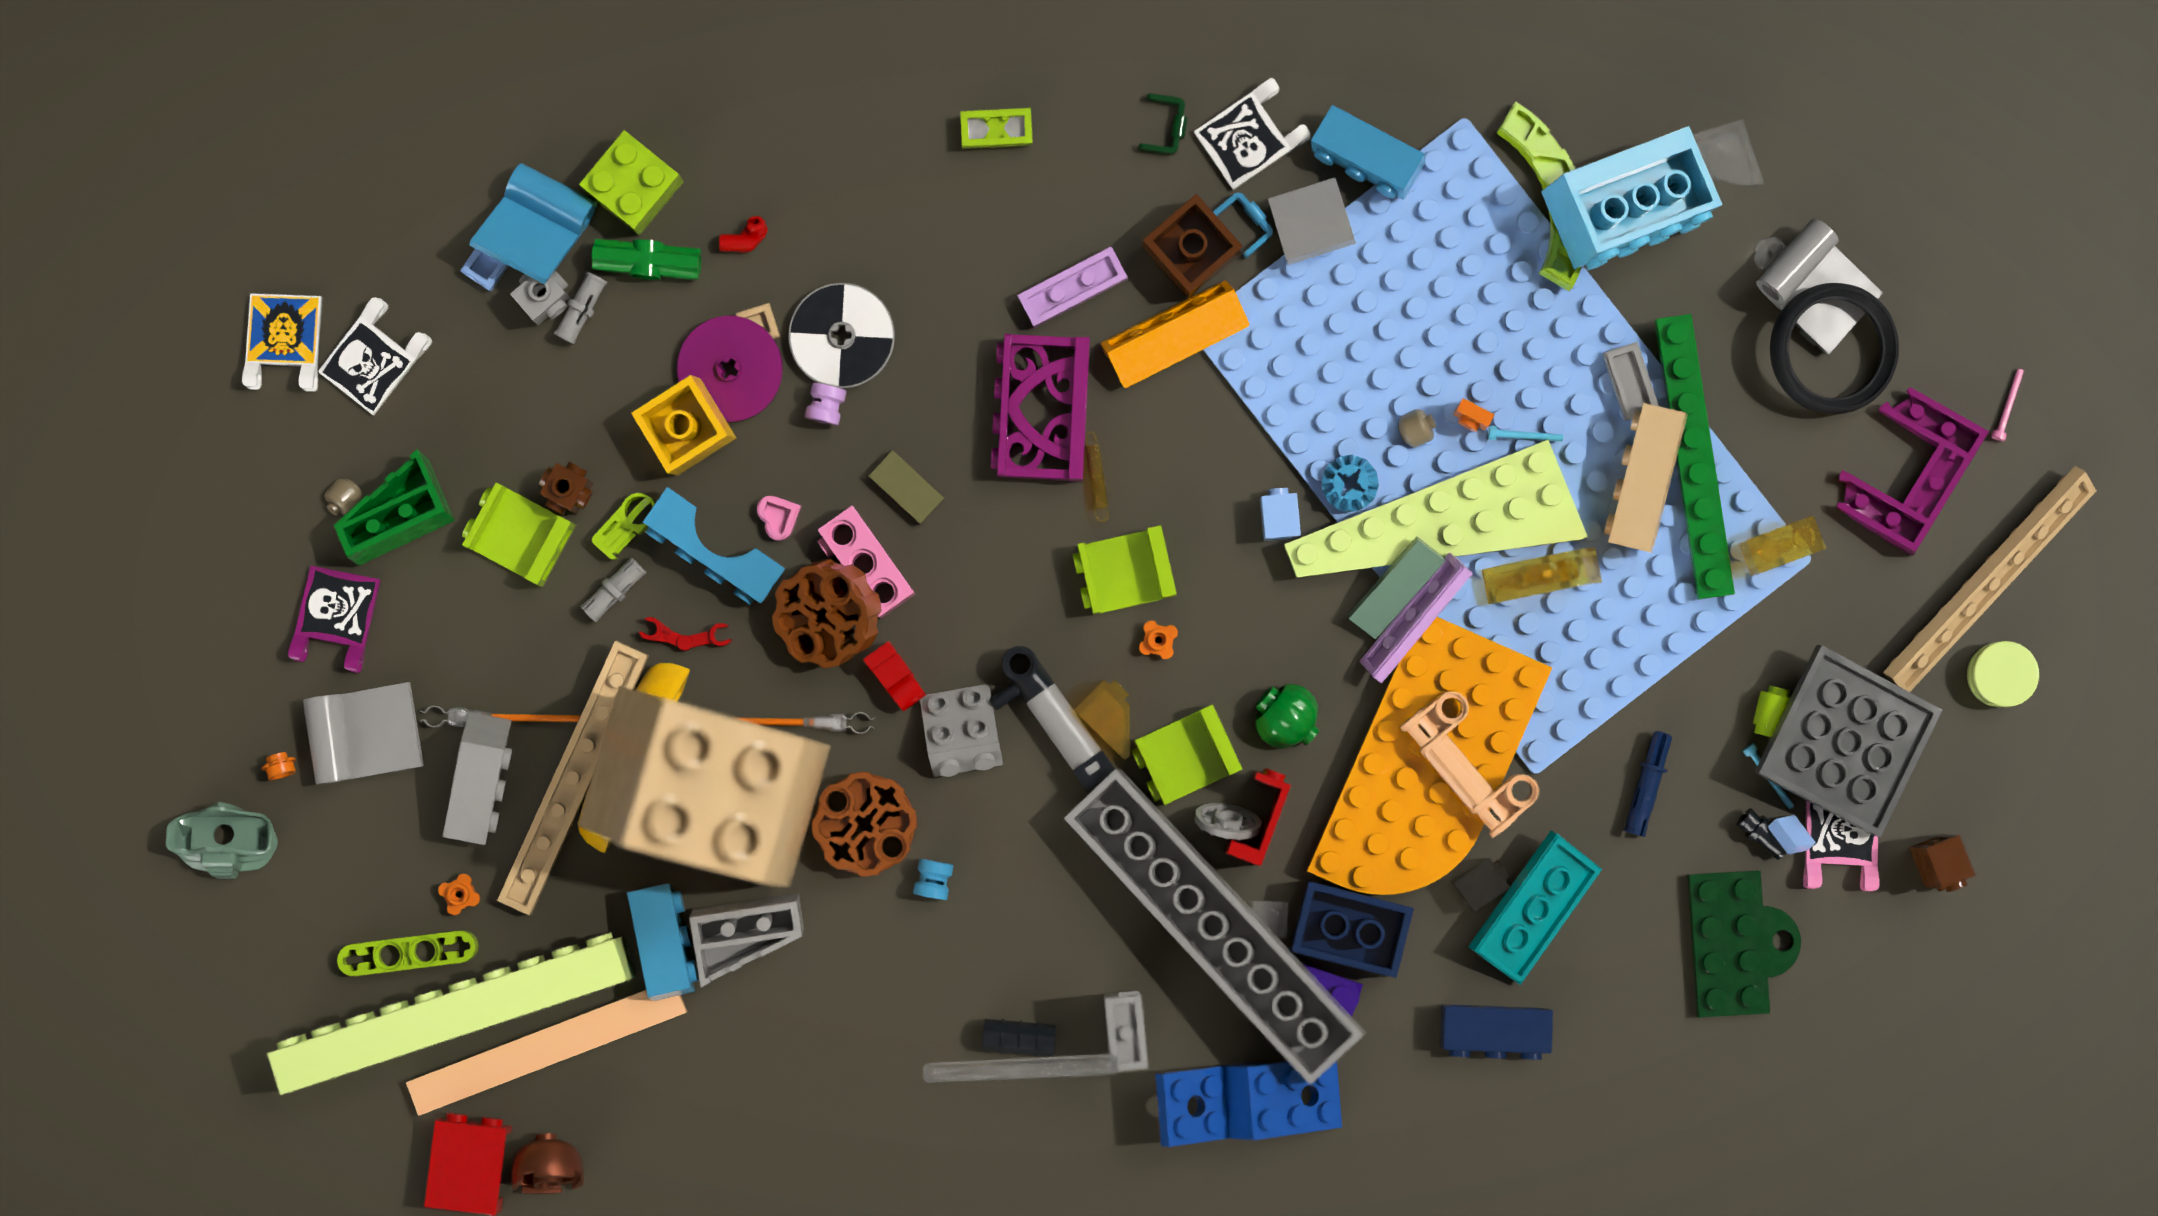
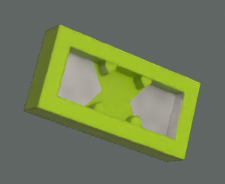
[960,108,1033,149]

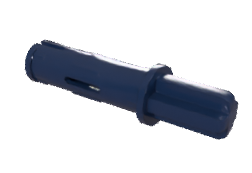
[1623,731,1672,837]

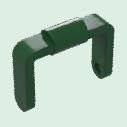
[1138,93,1188,155]

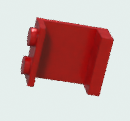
[1224,768,1291,866]
[424,1112,512,1216]

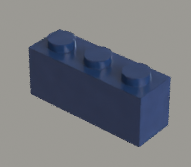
[1440,1004,1553,1060]

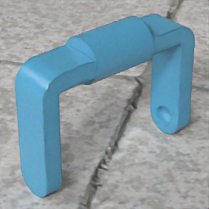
[1213,192,1273,259]

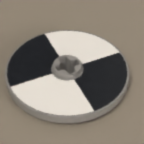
[789,283,895,389]

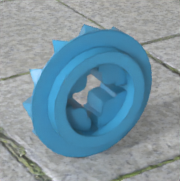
[1322,454,1379,512]

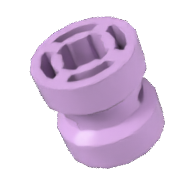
[804,383,847,426]

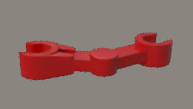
[639,617,732,651]

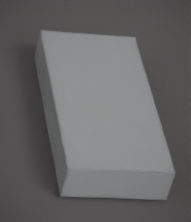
[1602,342,1659,421]

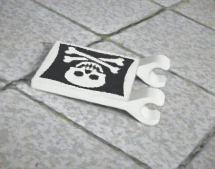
[1194,78,1311,190]

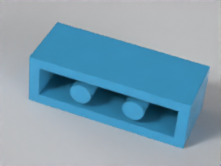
[1311,105,1425,200]
[627,883,699,1001]

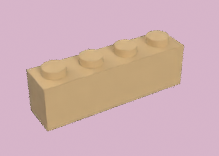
[1604,403,1688,553]

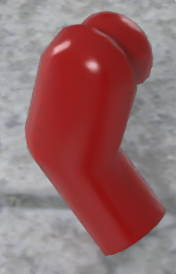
[719,216,768,252]

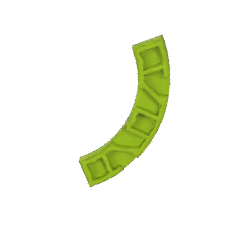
[1496,101,1581,292]

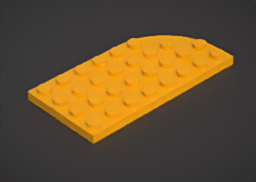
[1306,617,1552,895]

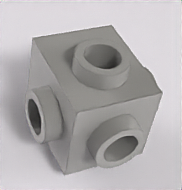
[510,270,570,326]

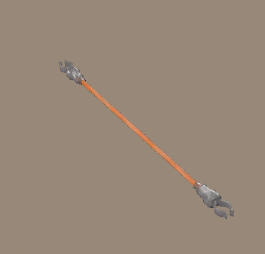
[419,706,875,734]

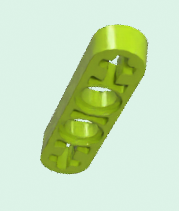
[337,930,478,976]

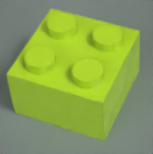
[579,130,684,236]

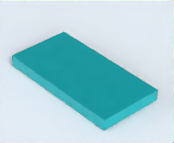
[1468,830,1602,985]

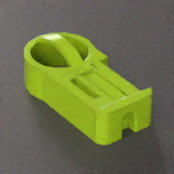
[592,493,656,561]

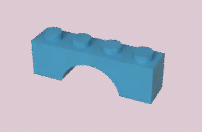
[643,487,785,605]

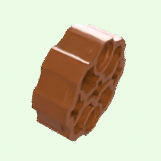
[772,559,882,668]
[812,772,918,877]

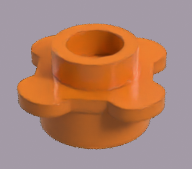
[1139,620,1178,659]
[438,874,480,915]

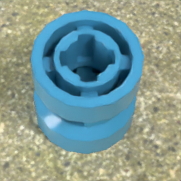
[913,858,954,900]

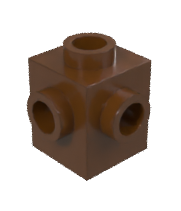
[539,462,594,515]

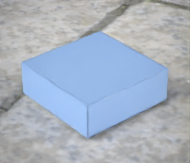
[460,249,508,292]
[1768,815,1816,854]

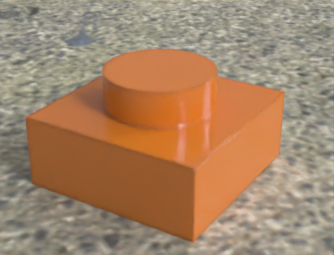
[1453,398,1495,432]

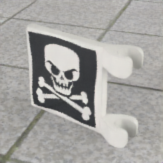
[318,297,432,415]

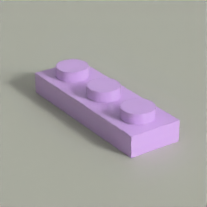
[1017,246,1128,328]

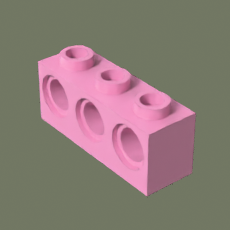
[817,506,915,618]

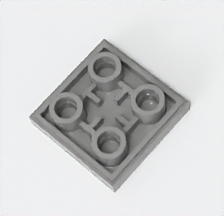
[1268,177,1356,265]

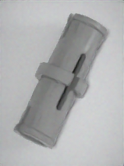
[554,272,607,344]
[580,557,647,622]

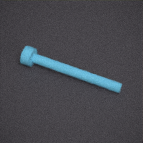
[1488,426,1563,442]
[1742,743,1794,809]

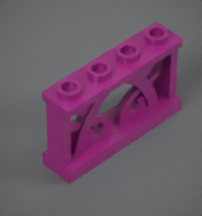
[991,334,1090,482]

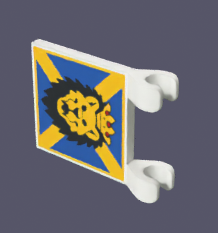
[242,294,322,392]

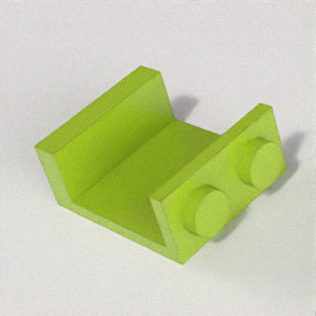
[462,482,576,587]
[1072,525,1177,615]
[1131,704,1243,805]

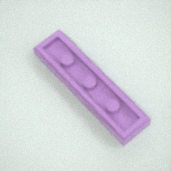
[1360,552,1473,683]

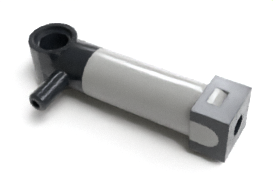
[989,646,1115,791]

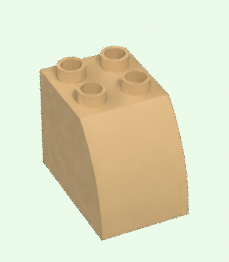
[578,686,831,887]

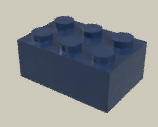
[1289,880,1414,978]

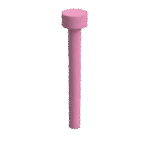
[1991,369,2024,442]

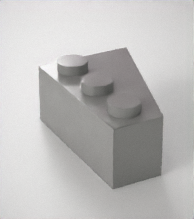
[443,712,512,845]
[689,893,804,987]

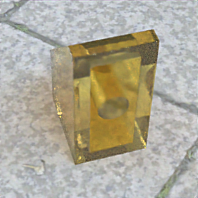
[1074,679,1130,760]

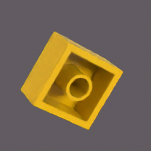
[631,375,736,476]

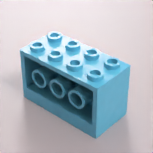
[1541,126,1722,271]

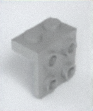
[920,685,1003,777]

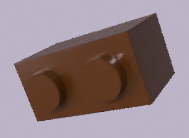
[1909,834,1976,892]

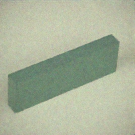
[1347,536,1445,639]

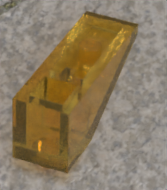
[1482,548,1602,605]

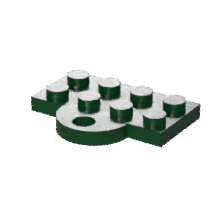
[1687,870,1801,1018]

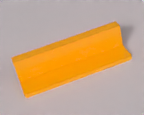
[1100,280,1249,388]

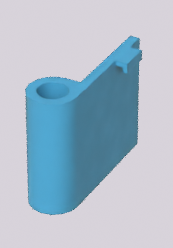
[469,163,597,284]

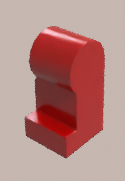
[863,641,926,712]

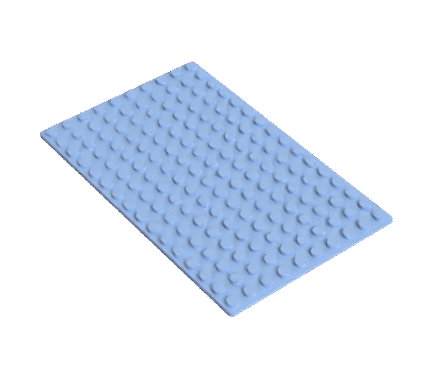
[1203,118,1811,773]

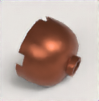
[512,1133,584,1195]

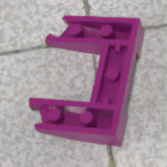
[1837,387,1989,556]

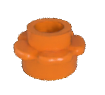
[261,752,296,781]

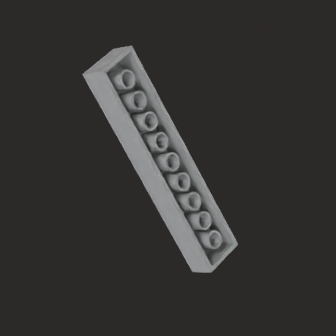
[1064,769,1366,1085]

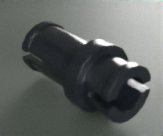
[1736,808,1787,860]

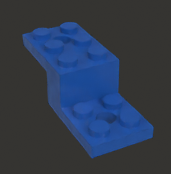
[1155,1061,1342,1147]

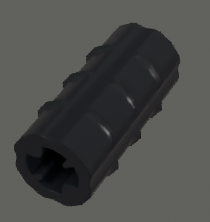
[982,1019,1056,1057]

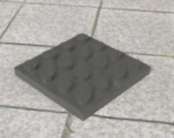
[1754,645,1943,838]

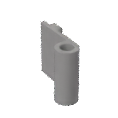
[1756,219,1883,355]
[302,682,424,785]

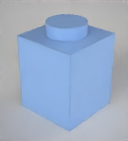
[1260,488,1301,541]

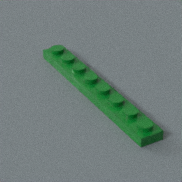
[1654,314,1735,600]

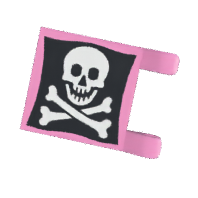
[1803,800,1879,891]

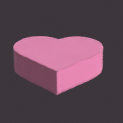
[757,496,801,541]

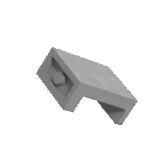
[1104,991,1148,1072]

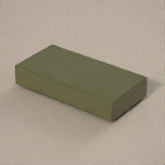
[869,450,945,525]

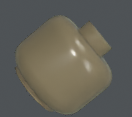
[1398,409,1436,448]
[324,478,364,516]

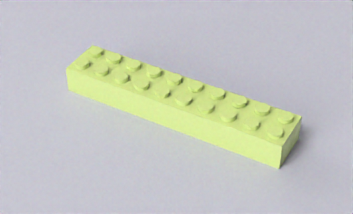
[267,933,636,1095]

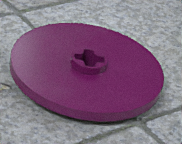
[677,316,783,422]

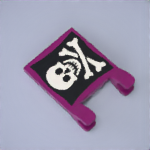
[288,565,381,673]

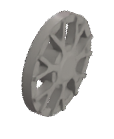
[1194,803,1262,841]

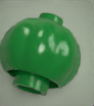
[1255,684,1319,749]

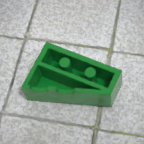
[334,449,455,566]

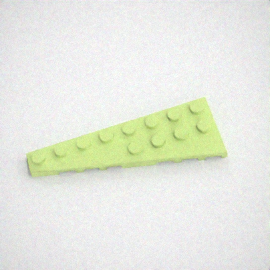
[1284,440,1588,578]

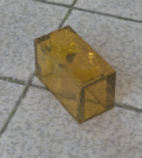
[1738,515,1826,576]

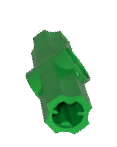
[592,239,702,280]

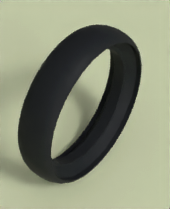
[1770,283,1899,415]

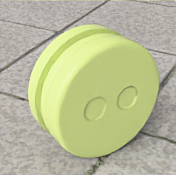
[1967,641,2039,708]

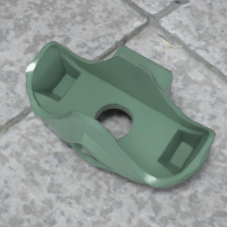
[166,802,278,879]

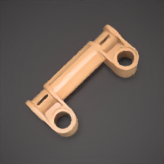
[1399,692,1539,838]

